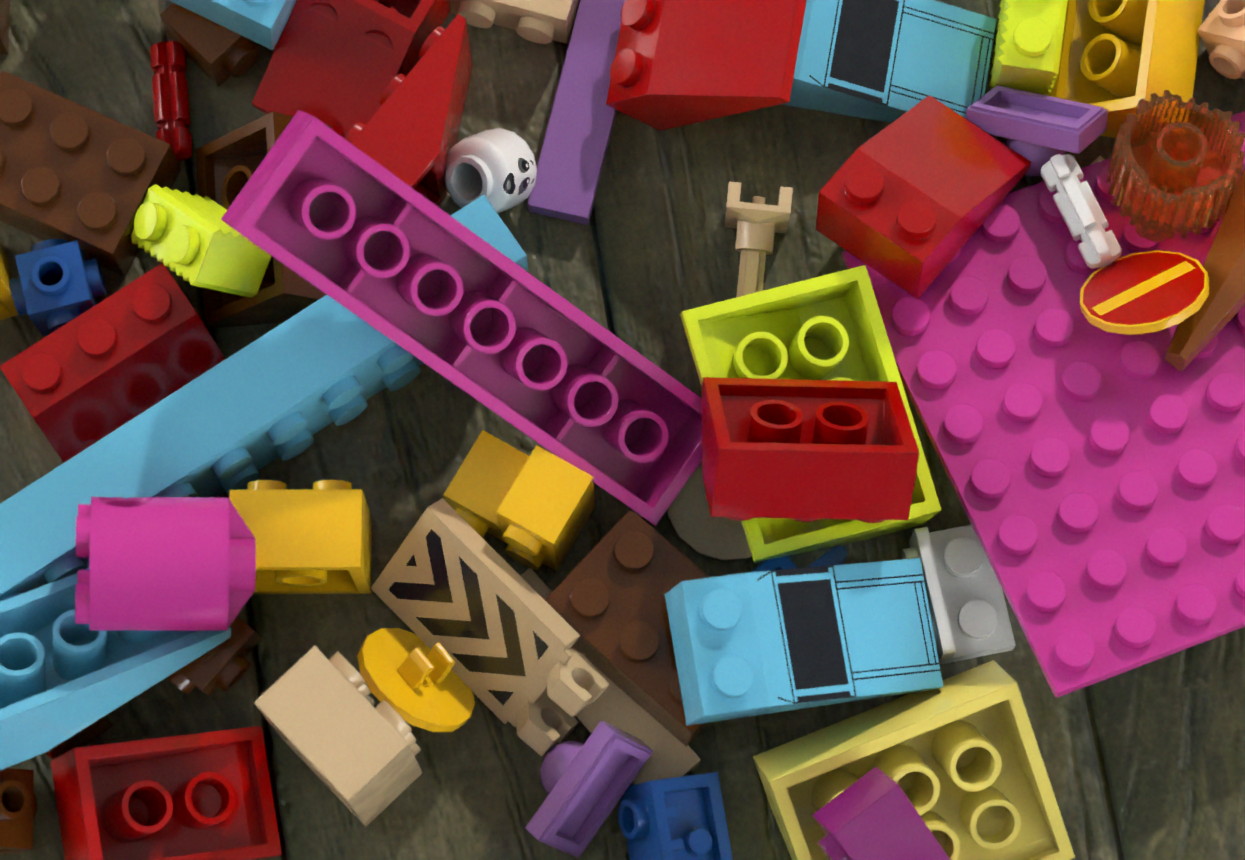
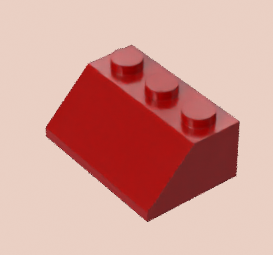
[0,263,225,463]
[702,377,920,523]

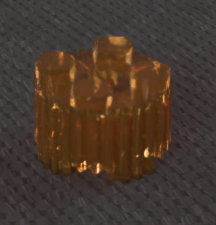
[1106,90,1245,242]

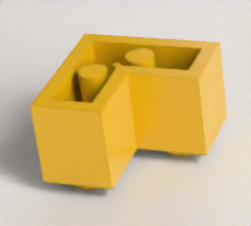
[443,430,595,571]

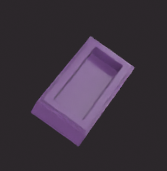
[966,85,1108,177]
[526,720,653,858]

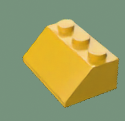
[1047,0,1205,141]

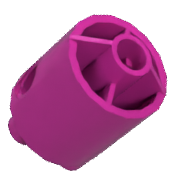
[75,497,256,631]

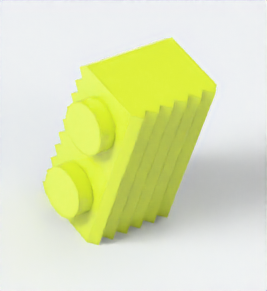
[989,0,1068,95]
[131,184,271,298]

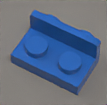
[618,772,733,860]

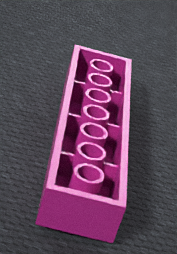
[221,110,703,526]

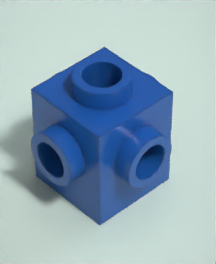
[10,239,107,336]

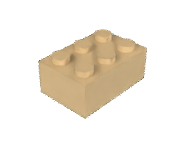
[254,646,423,827]

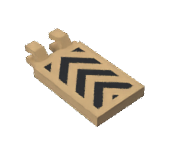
[370,498,610,757]

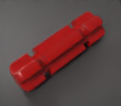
[150,41,192,161]

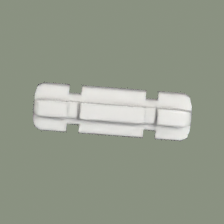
[1041,154,1122,269]

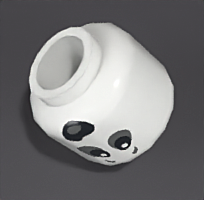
[444,128,537,214]

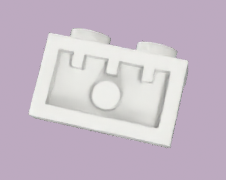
[902,525,1016,665]

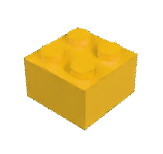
[229,480,373,594]

